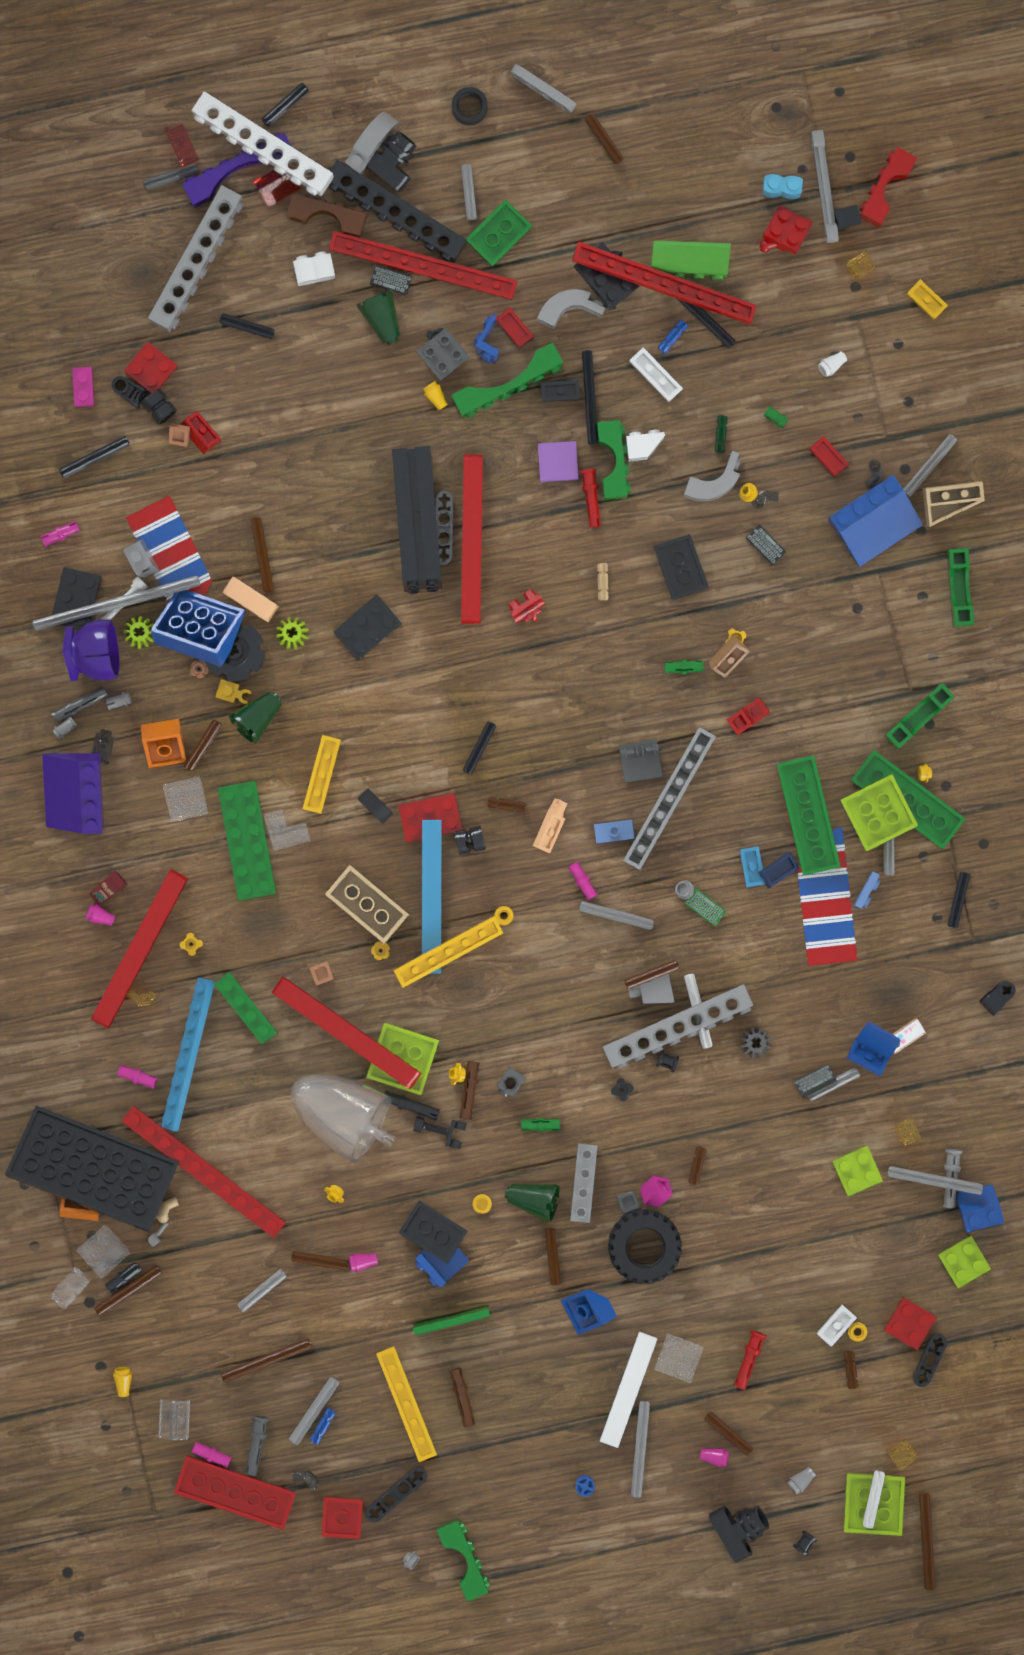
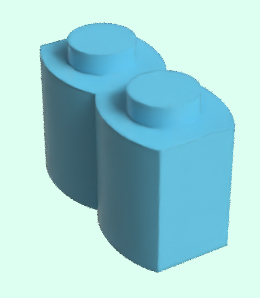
[762,174,803,200]

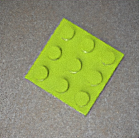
[840,774,918,852]
[366,1023,439,1095]
[843,1473,905,1536]

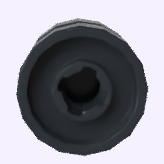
[141,389,177,425]
[454,826,486,856]

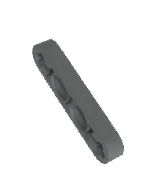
[436,491,453,566]

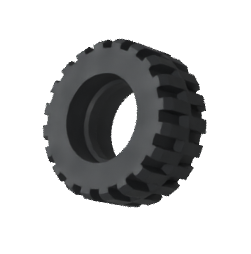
[608,1209,682,1284]

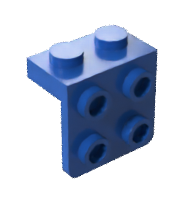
[474,313,499,364]
[846,1022,901,1076]
[415,1247,468,1288]

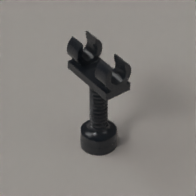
[413,1116,467,1149]

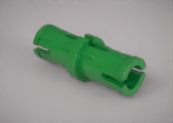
[664,659,703,675]
[521,1117,560,1132]

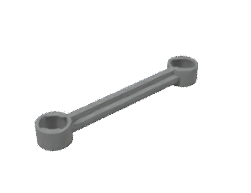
[811,130,839,243]

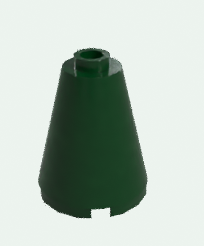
[356,289,400,345]
[229,692,282,744]
[505,1184,560,1223]

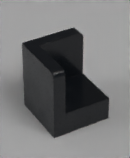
[834,205,861,232]

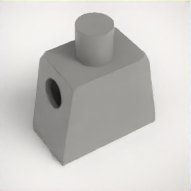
[123,539,160,580]
[628,974,674,1004]

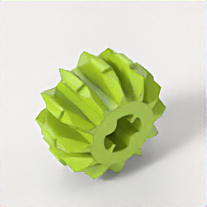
[123,616,154,649]
[276,617,309,649]

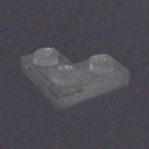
[264,809,311,851]

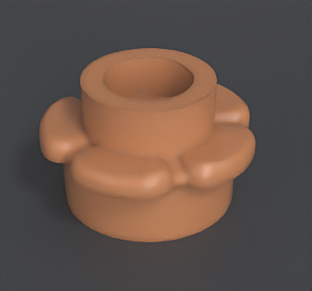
[190,660,209,678]

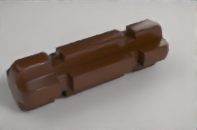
[488,797,525,812]
[688,1147,706,1185]
[843,1351,858,1389]

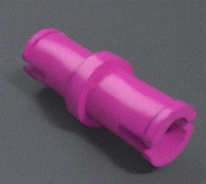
[40,521,80,547]
[568,861,598,900]
[117,1064,158,1089]
[191,1441,231,1468]

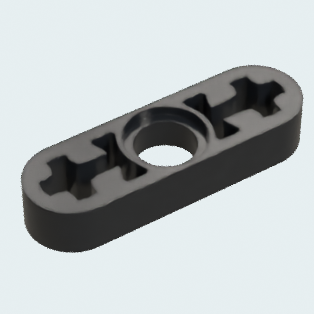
[913,1333,947,1387]

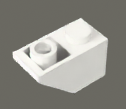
[626,430,665,462]

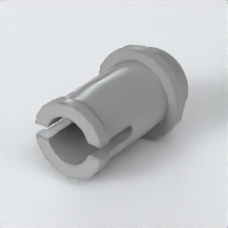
[106,692,132,710]
[52,717,77,740]

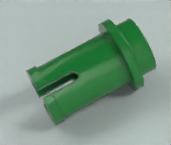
[763,406,789,428]

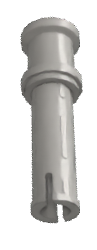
[943,1149,963,1208]

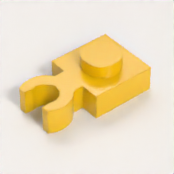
[216,679,252,704]

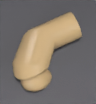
[156,1196,179,1223]

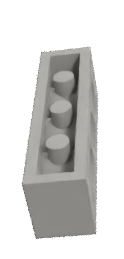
[570,1143,597,1223]

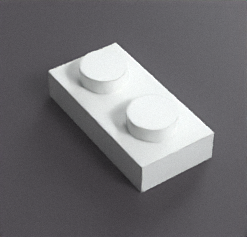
[817,1305,857,1347]

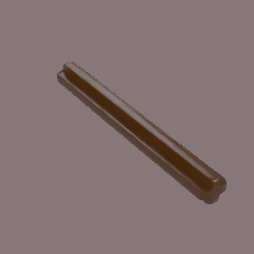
[221,1339,312,1383]
[919,1493,935,1590]

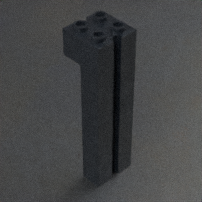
[392,446,442,594]

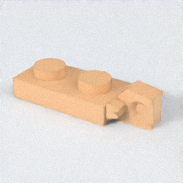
[533,799,567,853]

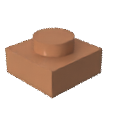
[169,423,190,447]
[309,961,334,986]

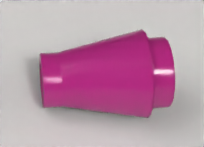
[85,904,115,926]
[348,1253,378,1273]
[700,1448,729,1468]

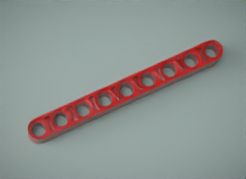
[461,454,483,624]
[91,869,188,1029]
[272,976,422,1090]

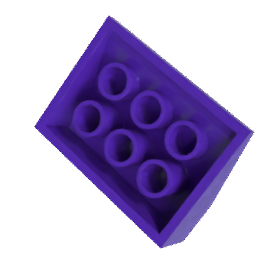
[42,753,104,834]

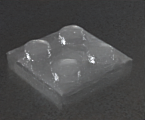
[163,776,209,822]
[76,1224,131,1279]
[654,1333,704,1383]

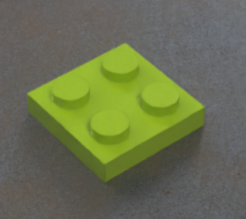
[832,1145,883,1196]
[938,1235,991,1288]

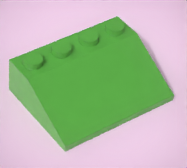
[651,241,731,281]

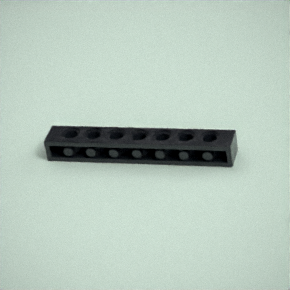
[328,160,467,262]

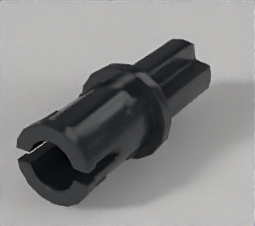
[105,1262,141,1294]

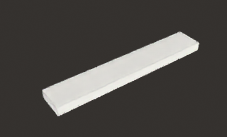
[600,1331,657,1448]

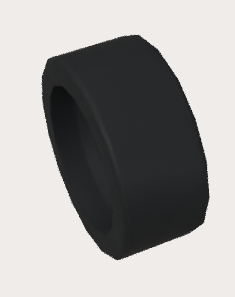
[452,87,488,126]
[357,788,393,824]

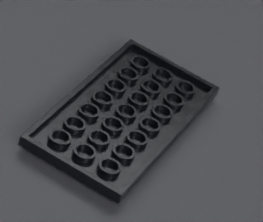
[5,1105,179,1233]

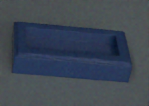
[758,852,800,888]

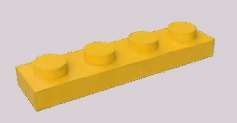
[303,735,341,814]

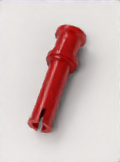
[579,469,601,528]
[734,1330,767,1390]

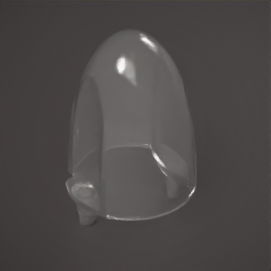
[290,1074,396,1163]

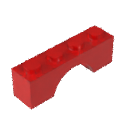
[859,147,917,228]

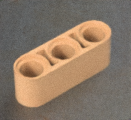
[222,577,279,623]

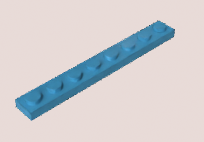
[161,977,215,1132]

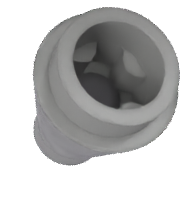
[787,1467,816,1495]

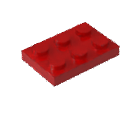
[398,793,462,843]

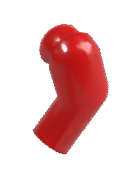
[759,239,785,253]

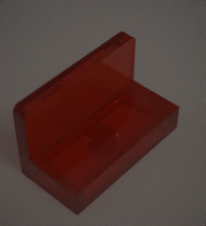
[164,124,199,167]
[254,167,301,207]

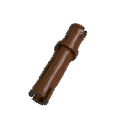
[459,1061,480,1120]
[449,1368,475,1427]

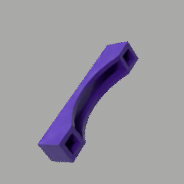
[182,133,292,209]

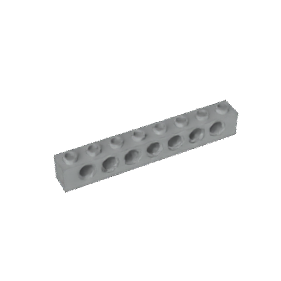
[148,185,244,332]
[623,727,716,871]
[603,984,754,1069]

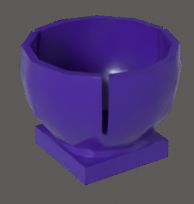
[62,619,120,681]

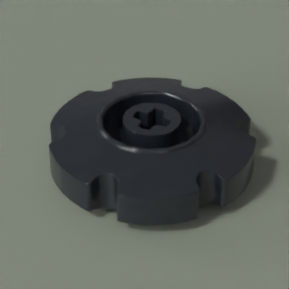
[206,622,265,682]

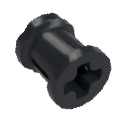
[656,1050,679,1073]
[793,1530,817,1556]

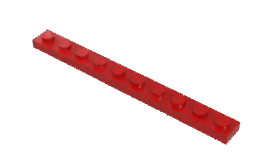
[329,231,518,300]
[572,242,757,325]
[122,1106,286,1238]

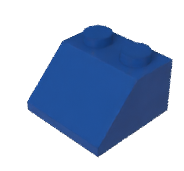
[956,1184,1004,1232]

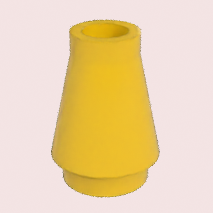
[423,381,448,411]
[113,1367,132,1397]

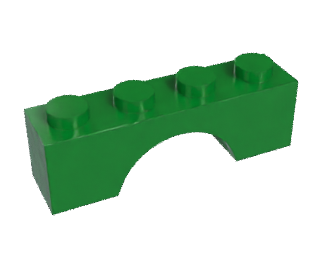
[597,420,631,501]
[946,548,975,628]
[884,683,955,750]
[214,972,278,1044]
[437,1518,490,1602]

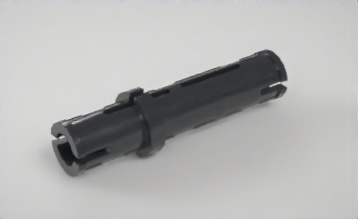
[382,1090,440,1121]

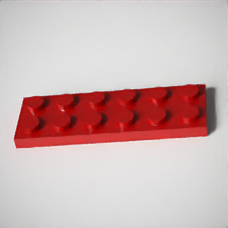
[174,1455,296,1530]

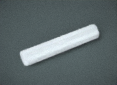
[863,1470,885,1528]

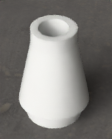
[818,351,847,377]

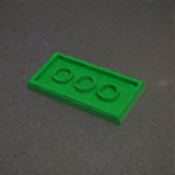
[413,1306,490,1336]

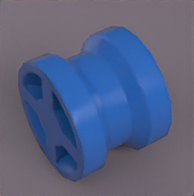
[575,1475,595,1496]

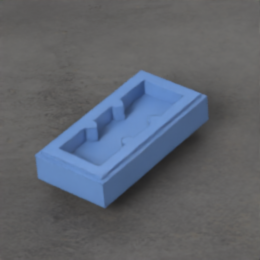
[594,820,634,844]

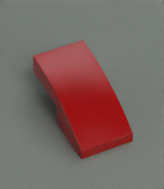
[727,697,771,735]

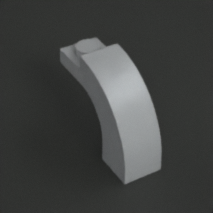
[345,111,400,173]
[537,289,605,329]
[683,451,741,502]

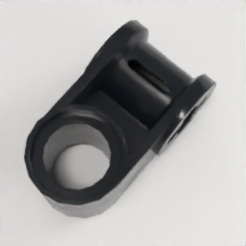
[112,376,149,409]
[979,981,1016,1016]

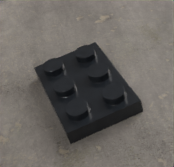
[573,242,639,311]
[654,534,709,601]
[52,567,101,630]
[333,594,402,661]
[399,1200,468,1264]

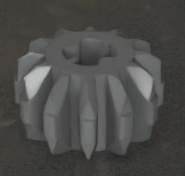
[740,1027,772,1059]

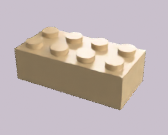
[325,865,409,944]

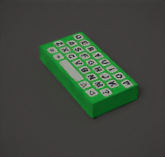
[684,888,726,927]

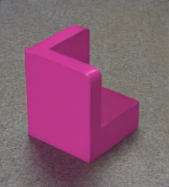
[640,1176,673,1207]

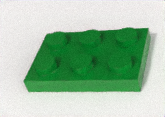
[466,199,533,267]

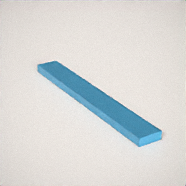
[422,820,442,974]

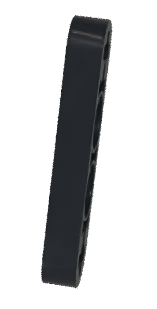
[365,1466,427,1523]

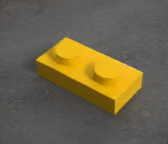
[906,279,948,320]

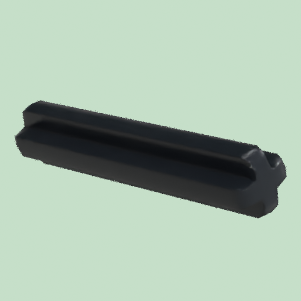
[262,83,308,126]
[219,313,275,339]
[463,721,496,775]
[947,872,970,928]

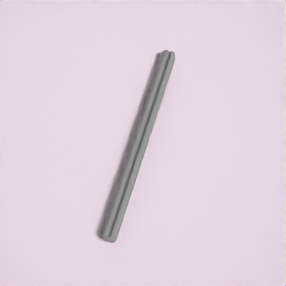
[33,576,200,631]

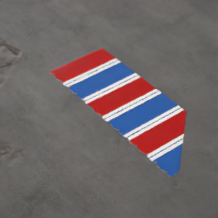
[125,496,212,603]
[797,827,858,966]

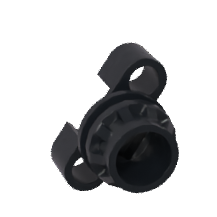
[367,130,417,192]
[709,1506,769,1563]

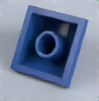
[560,1289,617,1335]

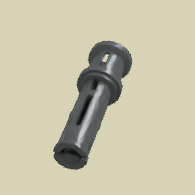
[245,1415,270,1476]

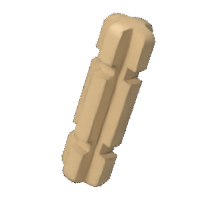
[597,563,609,601]

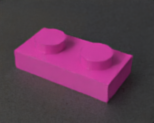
[73,367,94,407]

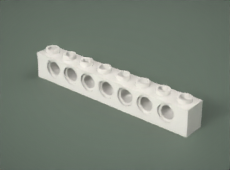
[192,92,334,196]

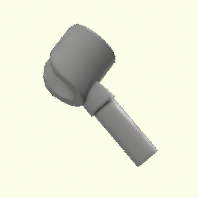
[148,1222,168,1247]

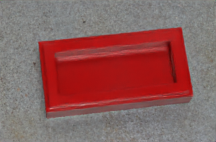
[497,307,534,349]
[809,436,849,477]

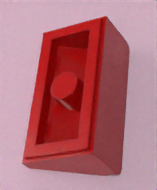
[180,411,222,454]

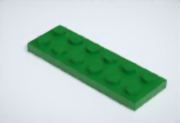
[850,750,966,850]
[776,755,840,876]
[218,781,276,901]

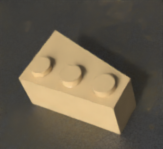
[922,481,985,527]

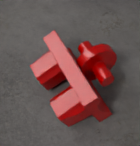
[508,589,545,624]

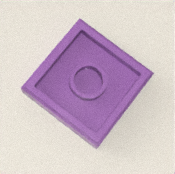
[538,441,578,482]

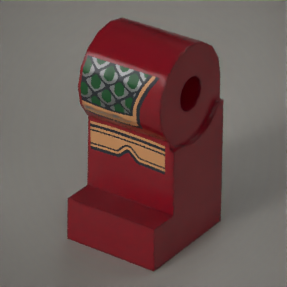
[89,871,128,906]

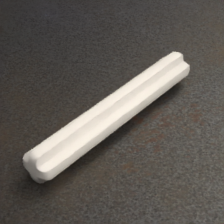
[684,974,713,1049]

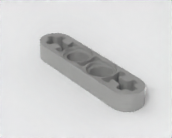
[510,64,576,113]

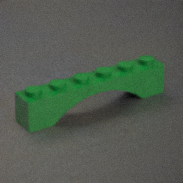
[451,342,563,419]

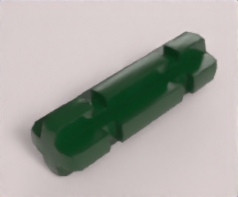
[714,415,728,453]

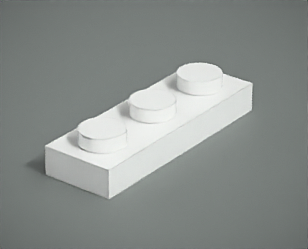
[629,348,683,403]

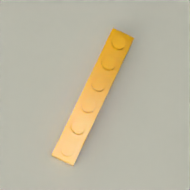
[393,916,503,988]
[376,1346,437,1462]

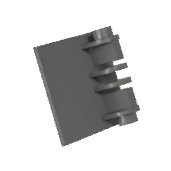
[416,328,470,381]
[619,739,663,783]

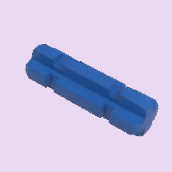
[658,320,688,354]
[310,1408,336,1445]

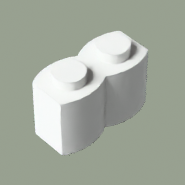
[293,251,335,286]

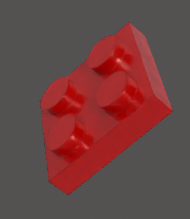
[762,205,813,255]
[124,341,178,393]
[884,1297,937,1350]
[321,1497,363,1539]

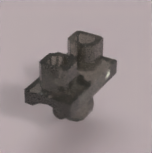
[91,729,115,765]

